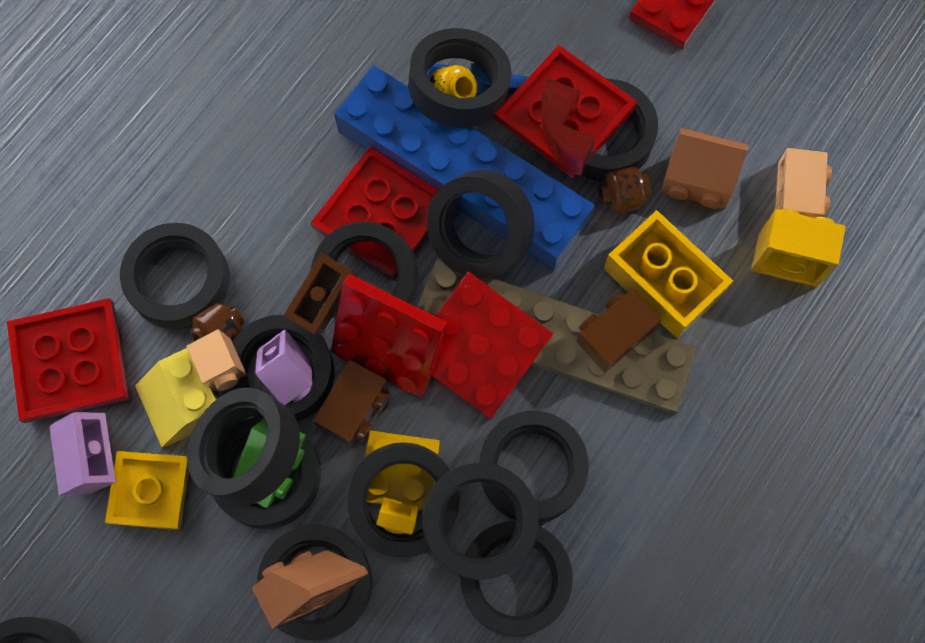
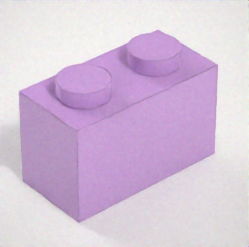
[255,329,312,405]
[49,412,116,496]

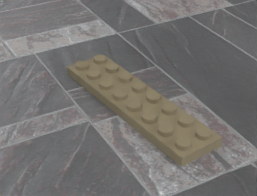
[418,259,697,415]

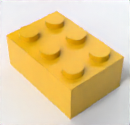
[604,210,733,340]

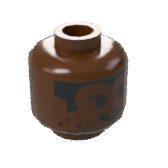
[598,166,651,214]
[189,303,244,342]

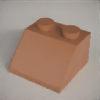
[660,128,749,209]
[252,550,368,629]

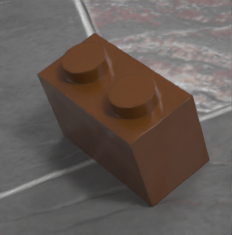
[283,253,359,334]
[577,288,662,373]
[313,360,390,448]

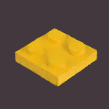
[365,431,440,512]
[105,451,189,531]

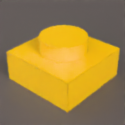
[376,497,419,535]

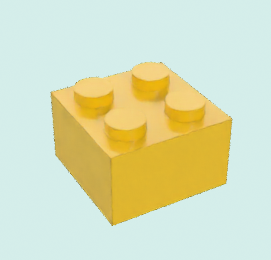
[751,208,846,287]

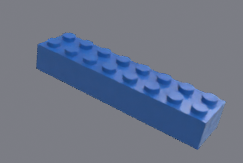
[334,65,595,272]

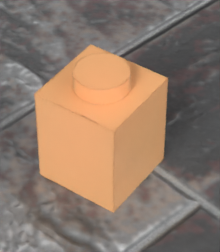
[186,329,247,391]

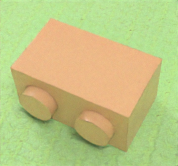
[775,148,832,218]

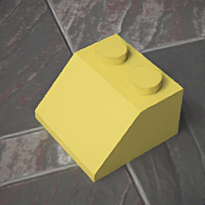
[135,348,219,448]

